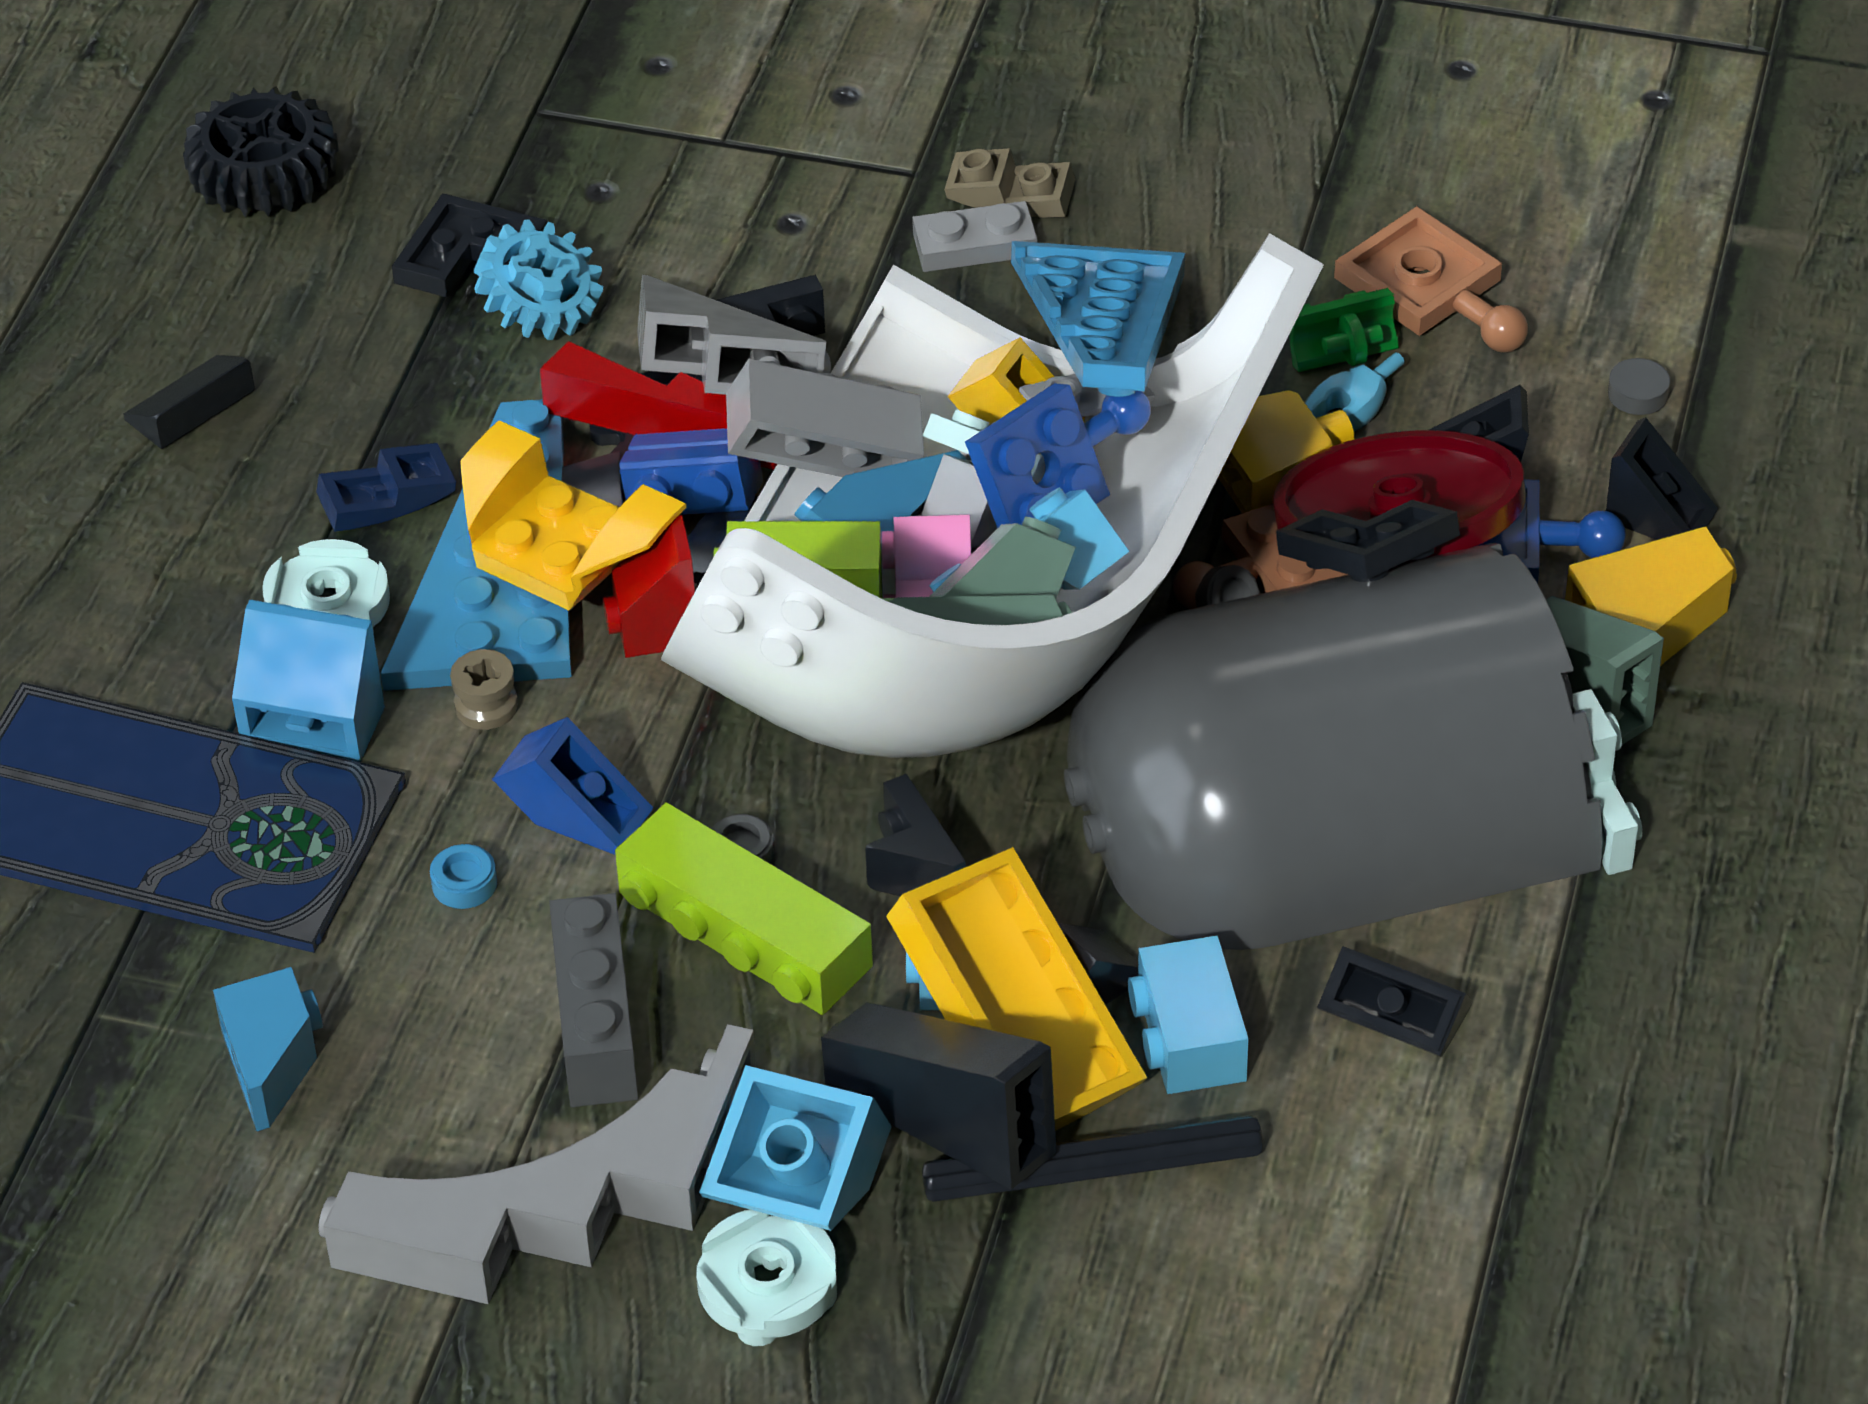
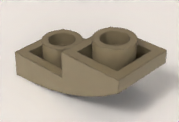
[944,148,1075,218]

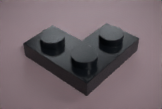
[392,193,547,297]
[1276,500,1460,582]

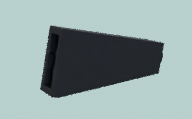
[821,1002,1057,1190]

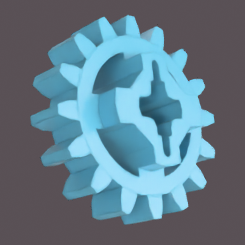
[473,220,603,340]

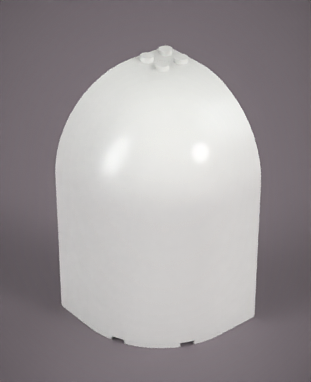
[661,233,1324,758]

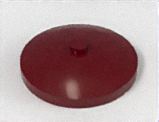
[1273,430,1526,562]

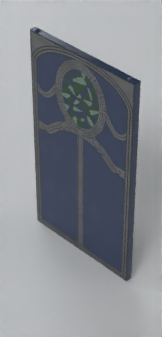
[0,682,406,953]

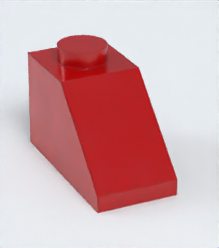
[603,515,695,658]

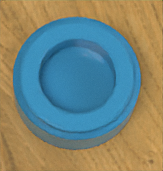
[430,844,497,909]

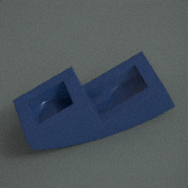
[316,443,456,532]

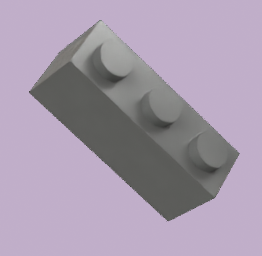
[549,893,638,1108]

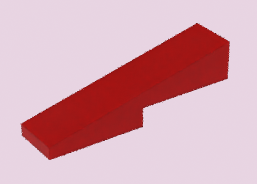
[540,341,777,470]

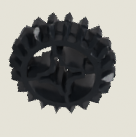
[183,86,339,218]

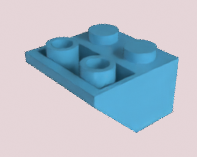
[232,600,385,762]

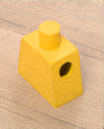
[1218,390,1354,513]

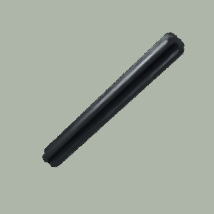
[922,1116,1263,1202]

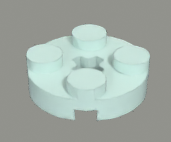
[263,539,390,634]
[696,1209,837,1346]

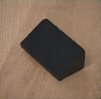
[123,355,255,449]
[1317,946,1472,1057]

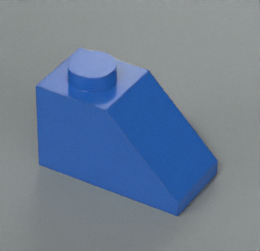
[492,717,654,855]

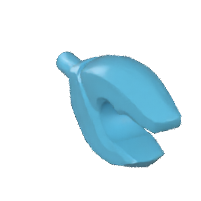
[1305,352,1404,432]

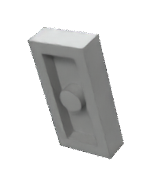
[912,201,1037,272]

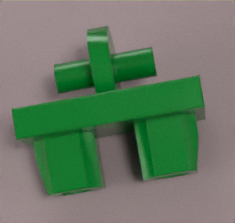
[1289,288,1399,372]

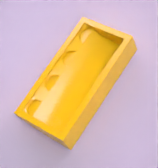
[886,847,1147,1131]

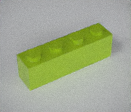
[615,802,873,1016]

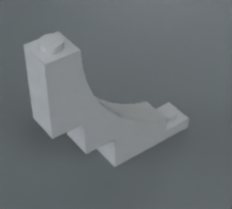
[319,1024,756,1304]

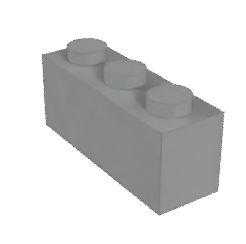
[726,359,924,477]

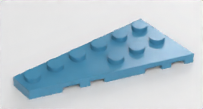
[1011,241,1185,397]
[380,399,572,691]

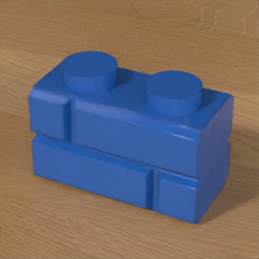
[619,428,763,515]

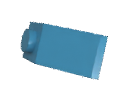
[213,967,323,1131]

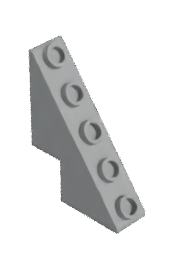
[637,275,831,395]

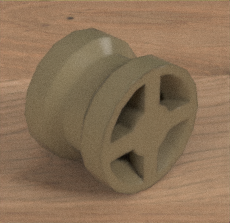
[450,649,518,730]

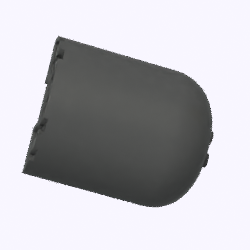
[1064,543,1602,950]

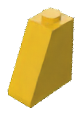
[1565,526,1737,666]

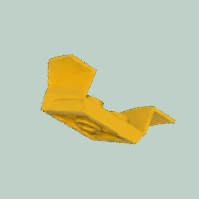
[460,420,687,611]

